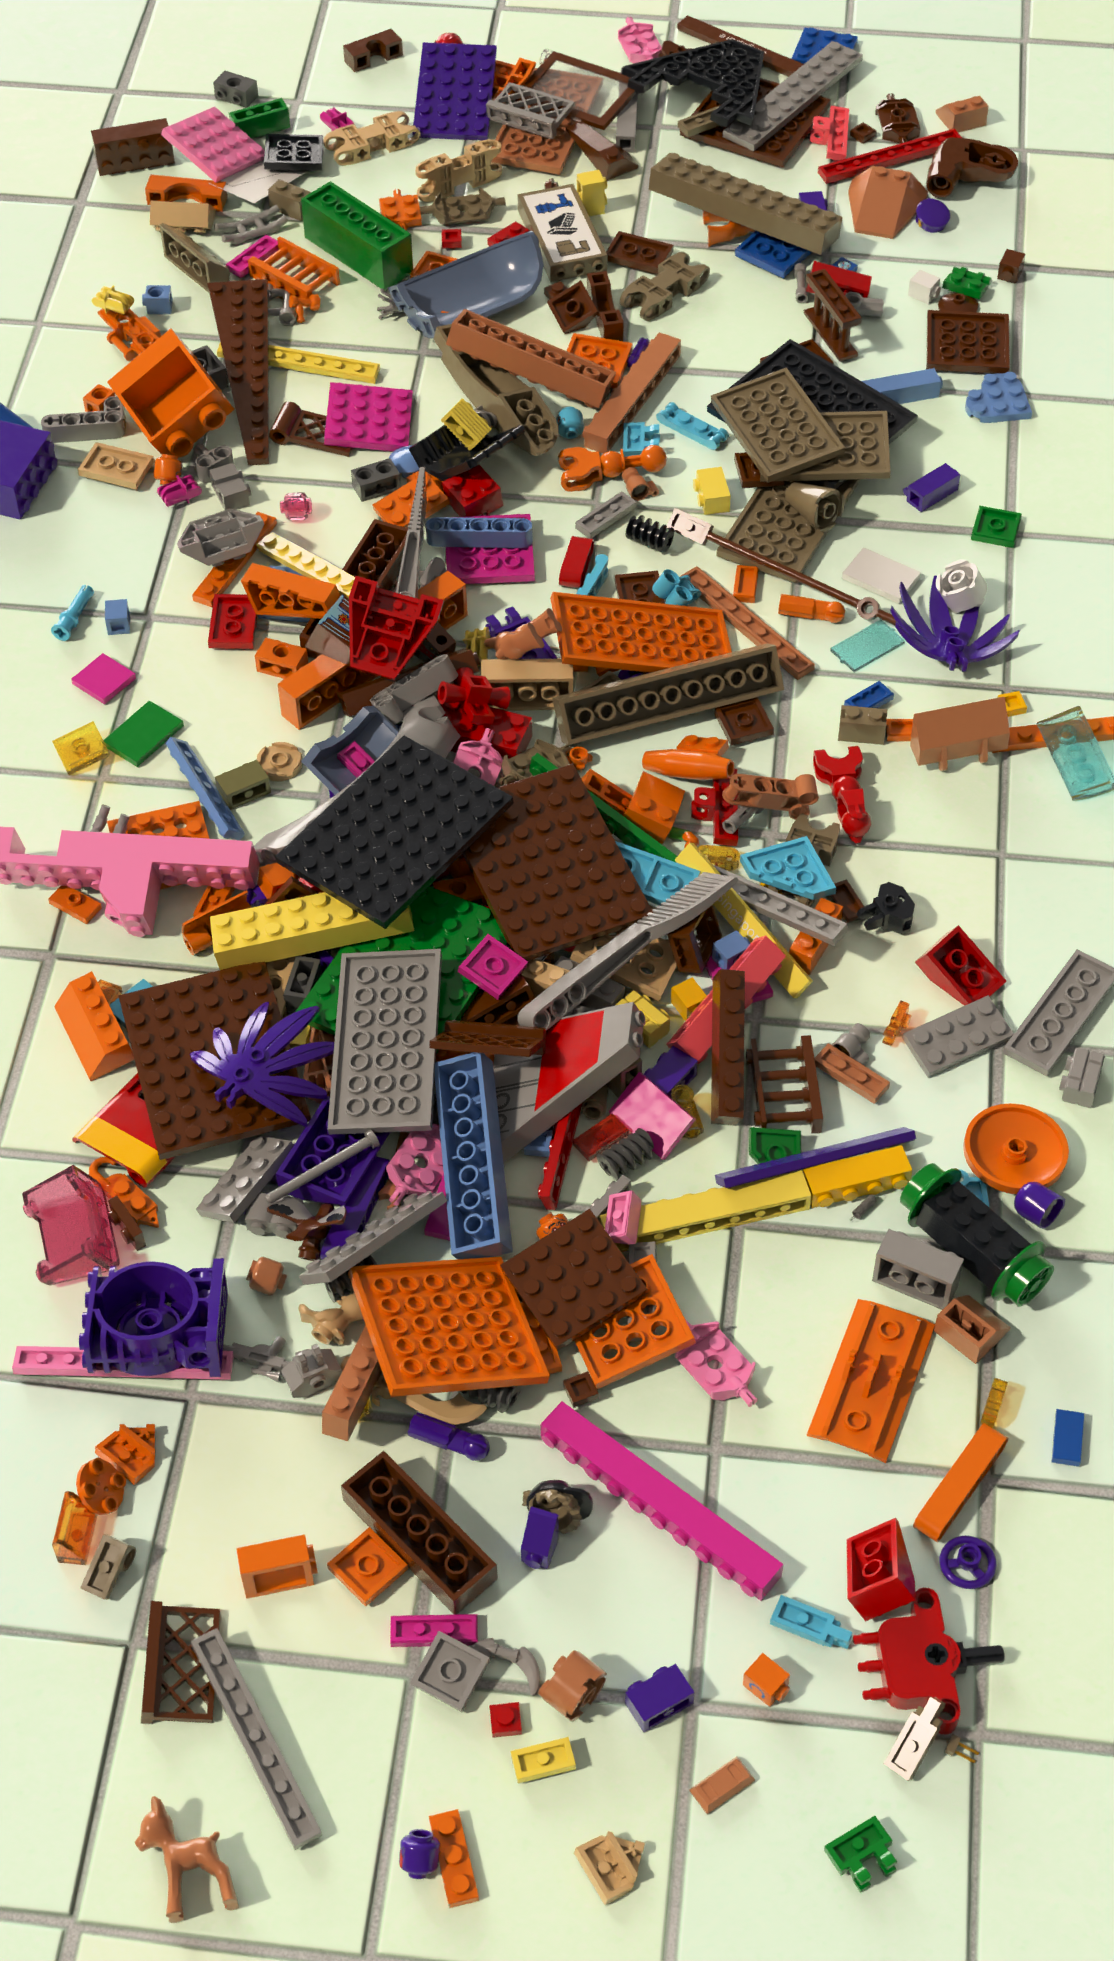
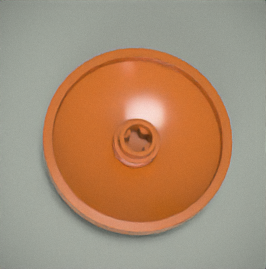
[963,1103,1069,1194]

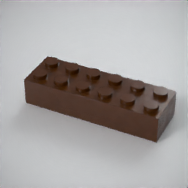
[341,1450,498,1615]

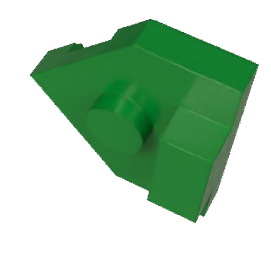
[749,1127,801,1164]

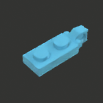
[770,1595,853,1649]

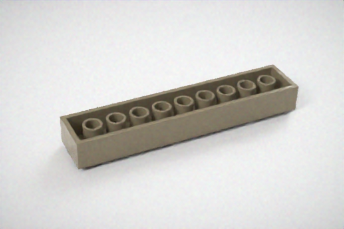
[648,153,843,255]
[552,643,784,745]

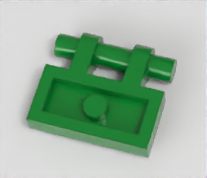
[942,267,992,299]

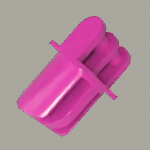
[320,107,354,131]
[157,475,202,507]

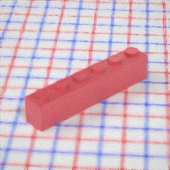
[666,935,786,1064]

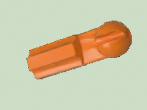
[778,594,845,623]

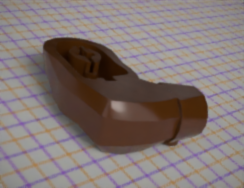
[926,137,1018,198]

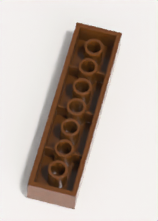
[299,519,408,659]

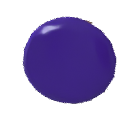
[915,198,950,233]

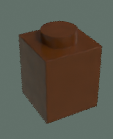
[997,249,1026,284]

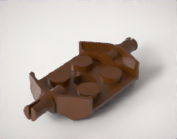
[875,93,921,144]

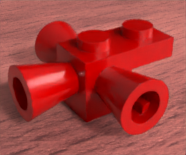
[438,667,511,725]

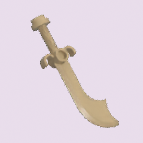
[340,1356,487,1425]

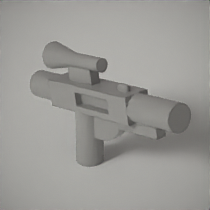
[223,1336,290,1383]

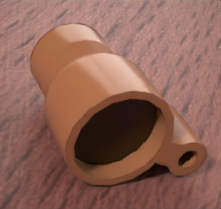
[622,467,659,501]

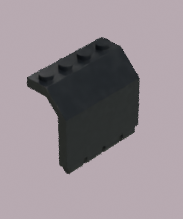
[408,425,525,481]

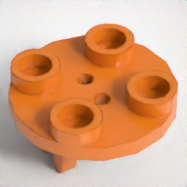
[76,1458,126,1515]

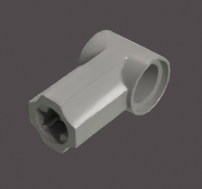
[845,292,884,317]

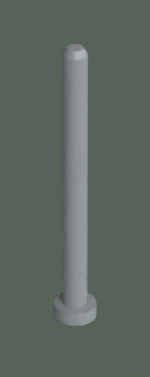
[265,1130,380,1203]

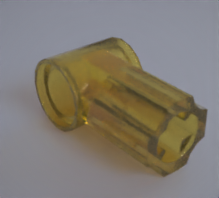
[671,1085,704,1139]

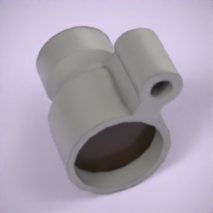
[832,1023,870,1065]

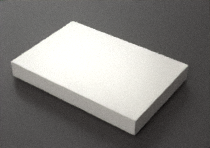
[841,547,921,604]

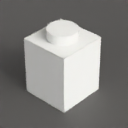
[908,269,941,305]

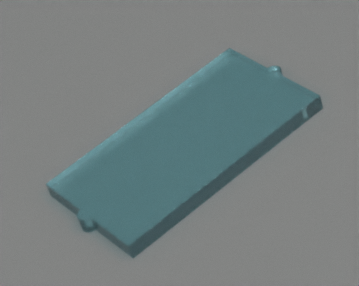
[830,619,905,672]

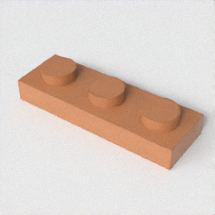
[814,1043,890,1104]

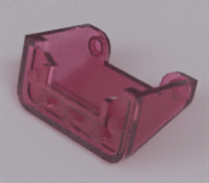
[22,1165,120,1286]

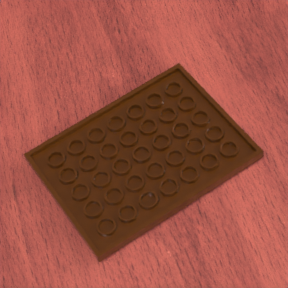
[463,764,653,961]
[118,962,311,1160]

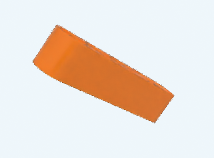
[913,1423,1009,1542]

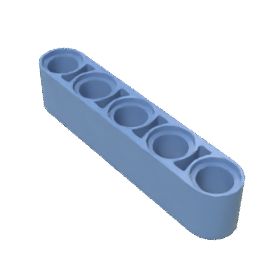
[425,517,533,548]

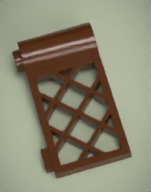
[269,401,353,457]

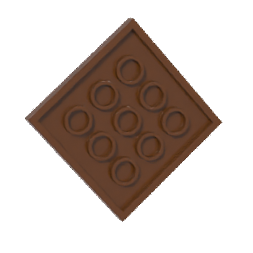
[926,310,1010,374]
[500,1209,648,1351]

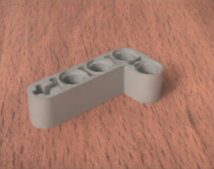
[41,396,126,443]
[370,654,458,725]

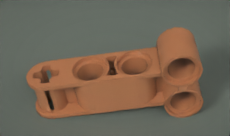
[722,774,819,820]

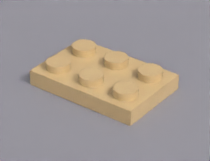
[78,442,154,490]

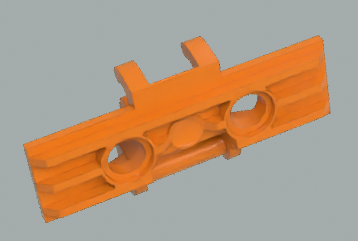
[97,308,162,361]

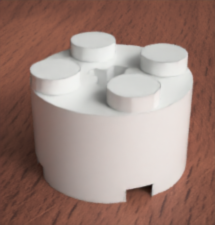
[936,560,987,613]

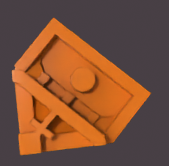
[95,1424,155,1485]

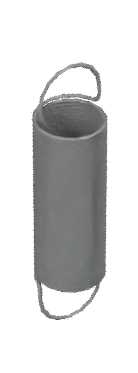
[850,1193,880,1221]

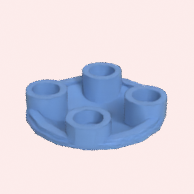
[389,445,419,478]

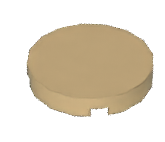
[257,742,303,781]

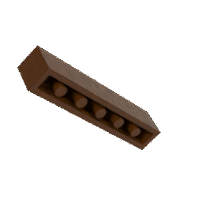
[711,969,745,1126]

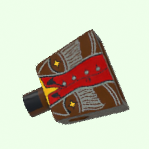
[414,622,456,662]

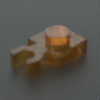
[882,1000,911,1046]

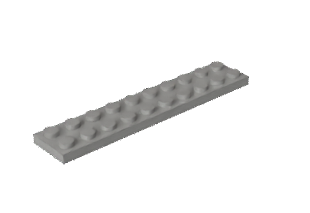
[723,41,863,151]

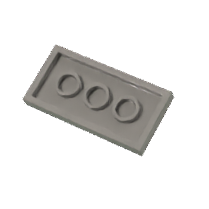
[902,995,1014,1078]
[196,1135,294,1223]

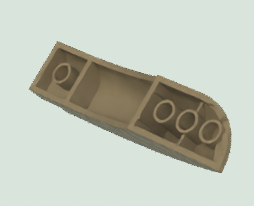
[433,324,559,456]

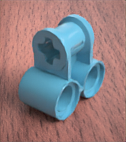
[652,569,701,606]

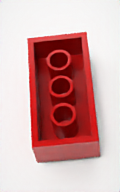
[441,702,533,759]

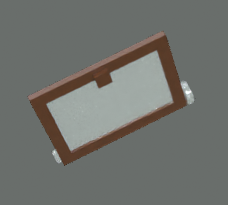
[515,48,643,130]

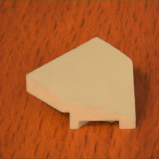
[574,1831,645,1905]

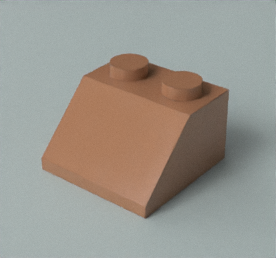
[935,96,989,133]

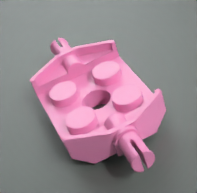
[618,16,662,64]
[453,728,503,786]
[386,1124,444,1206]
[675,1319,758,1407]

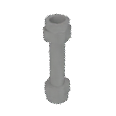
[794,263,808,304]

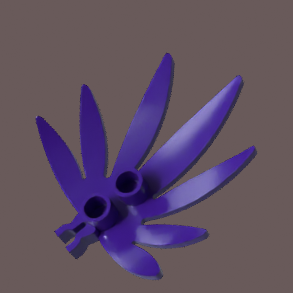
[890,575,1020,672]
[190,1002,335,1127]

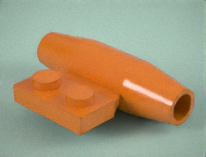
[642,735,734,780]

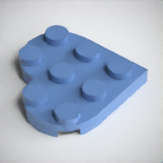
[965,372,1032,423]

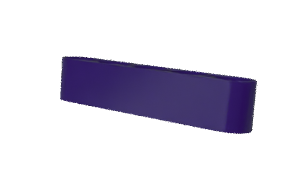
[320,1156,390,1260]

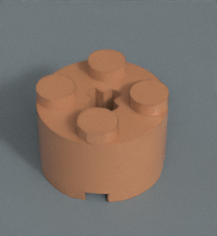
[538,1650,607,1722]

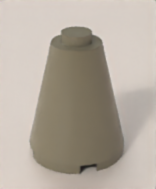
[785,482,845,532]

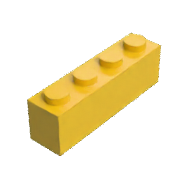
[803,1145,913,1208]

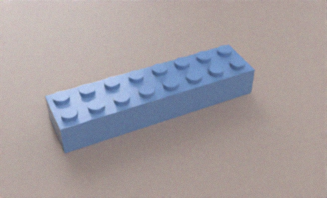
[435,1052,513,1259]

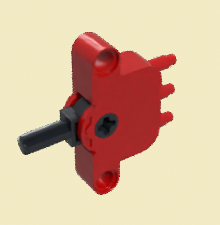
[853,1587,1005,1735]

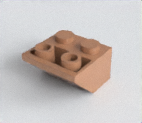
[934,1295,1011,1364]

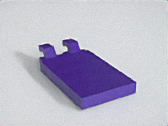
[485,606,558,659]

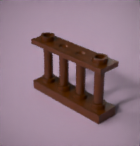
[803,269,862,362]
[746,1035,823,1134]

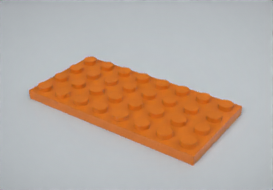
[550,592,732,672]

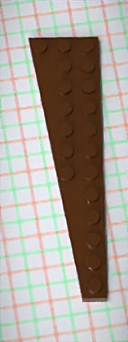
[207,279,269,465]

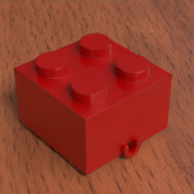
[442,464,503,517]

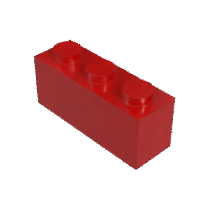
[806,261,872,298]

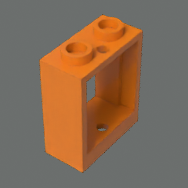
[236,1534,318,1599]

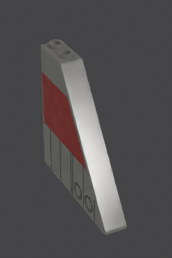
[493,1002,646,1163]

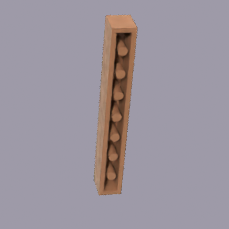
[582,332,681,454]

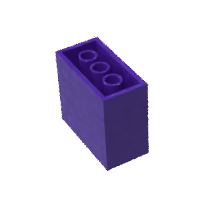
[0,420,58,520]

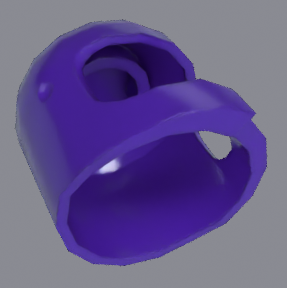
[1014,1182,1066,1229]

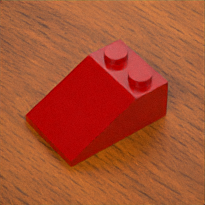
[915,925,1006,1006]
[846,1518,916,1622]

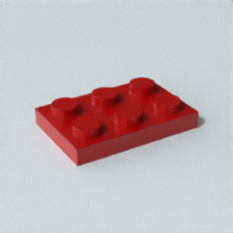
[208,594,257,649]

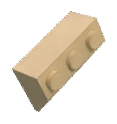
[150,201,216,233]

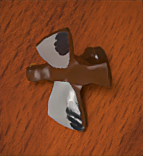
[267,1198,347,1261]

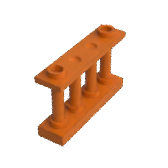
[248,236,340,308]

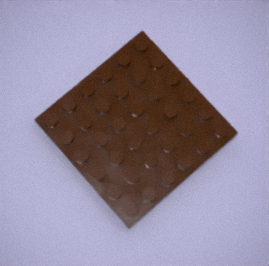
[680,78,831,168]

